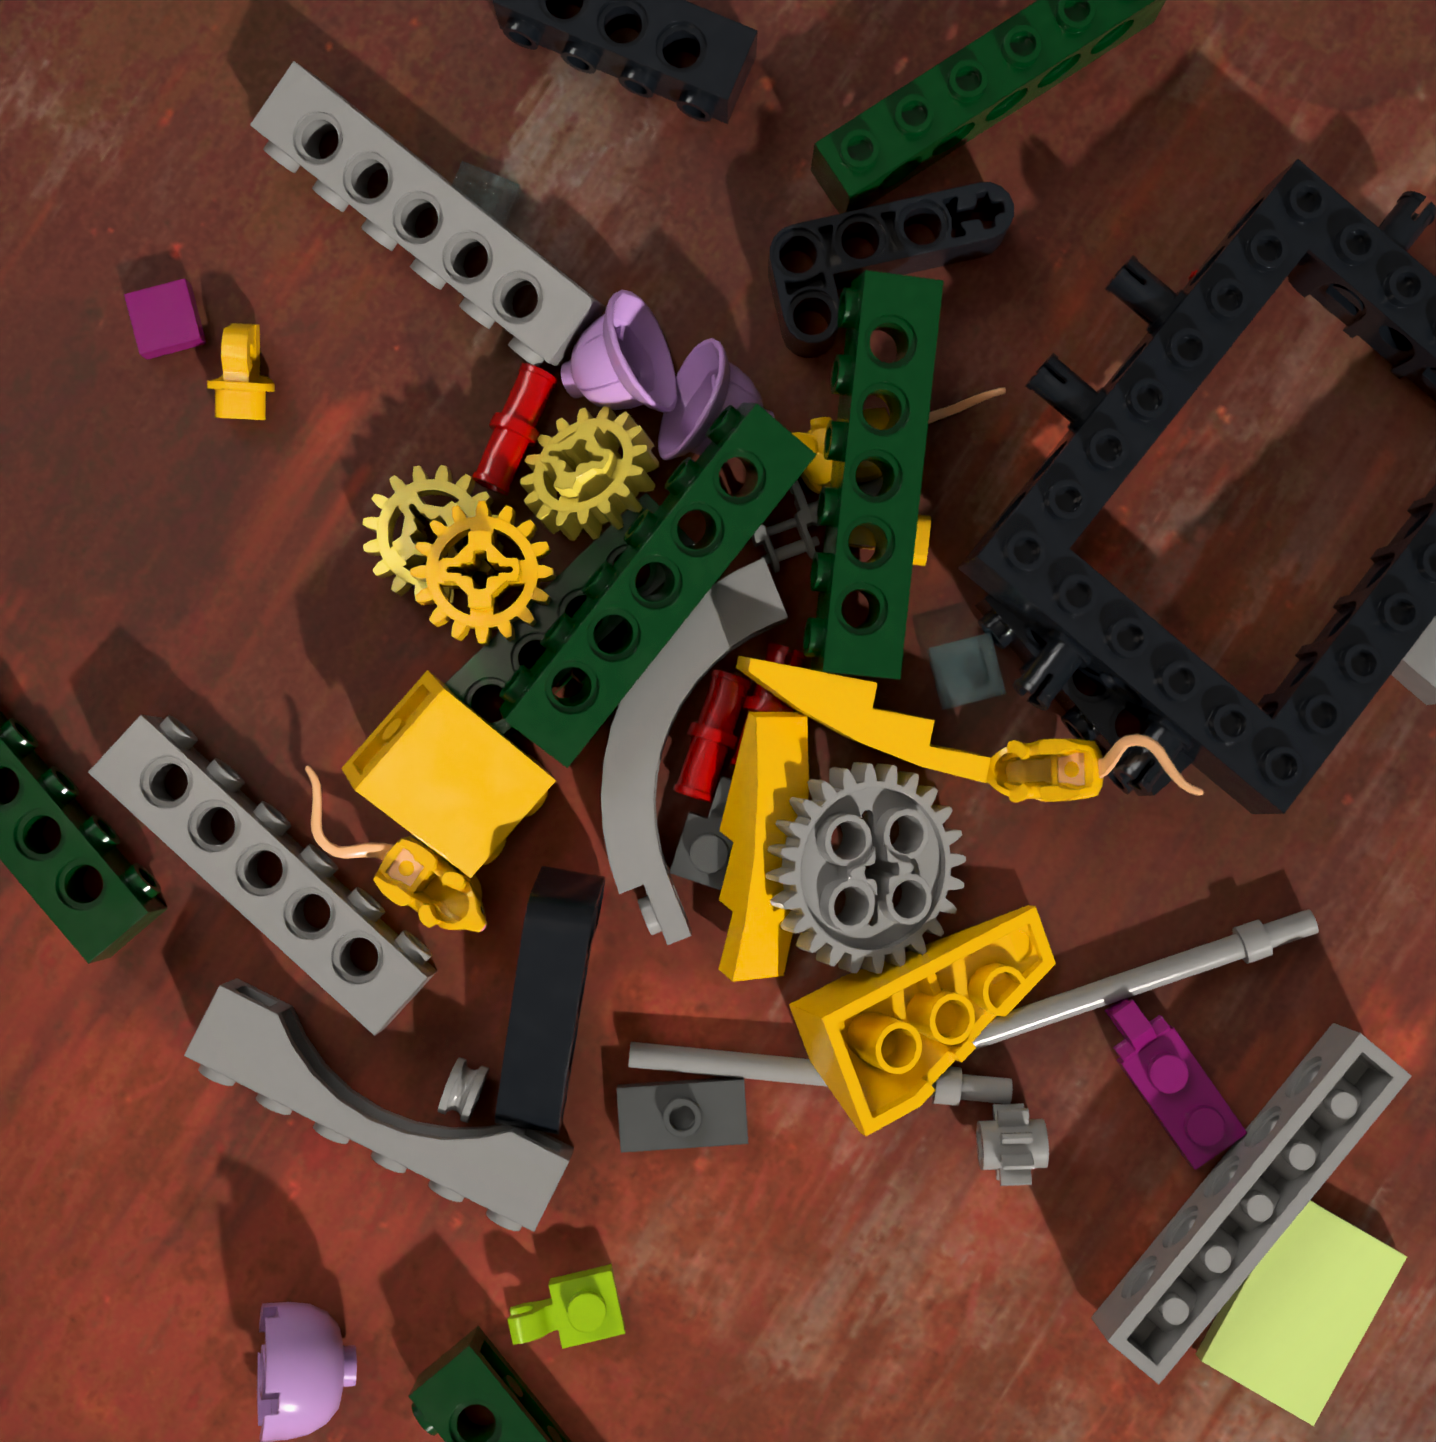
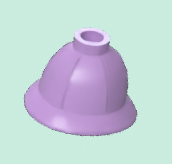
[561,289,677,413]
[658,338,775,461]

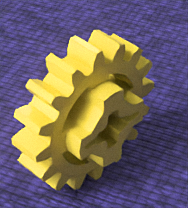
[520,406,659,541]
[363,465,503,603]

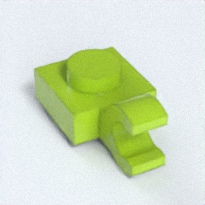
[507,1264,625,1349]

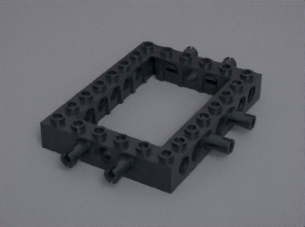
[958,159,1436,814]

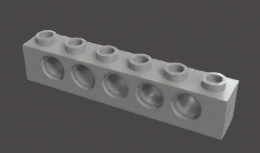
[250,61,606,368]
[88,715,437,1036]
[1091,1023,1412,1384]

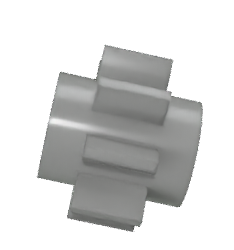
[976,1103,1049,1186]

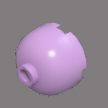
[257,1302,357,1442]

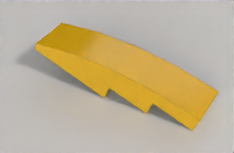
[736,655,991,783]
[718,712,809,982]

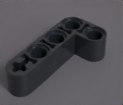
[768,182,1014,358]
[495,866,605,1135]

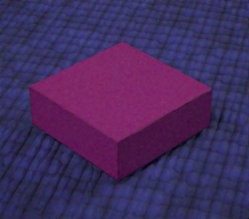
[124,278,207,360]

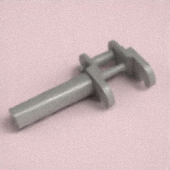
[751,477,883,573]

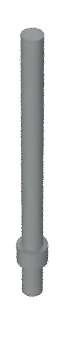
[972,909,1319,1050]
[628,1042,1013,1106]

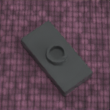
[617,1077,749,1153]

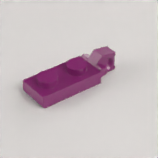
[1104,998,1247,1170]

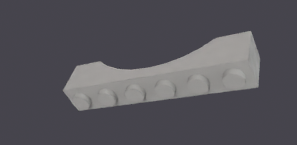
[184,978,575,1232]

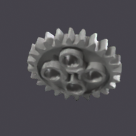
[766,762,966,974]

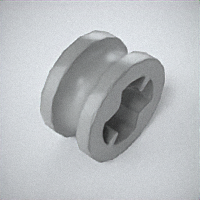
[438,1057,489,1123]

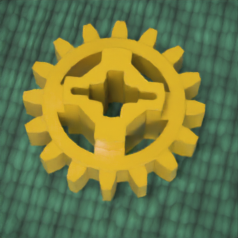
[410,501,556,646]

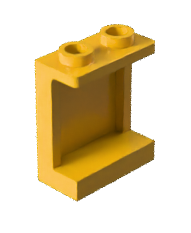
[341,670,556,878]

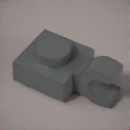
[669,775,733,890]

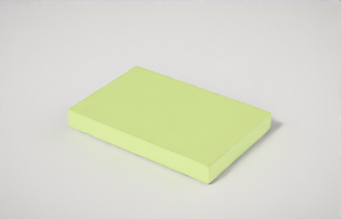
[1195,1200,1407,1426]

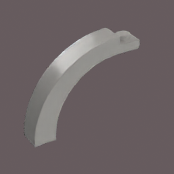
[601,558,788,945]

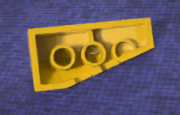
[789,905,1056,1136]

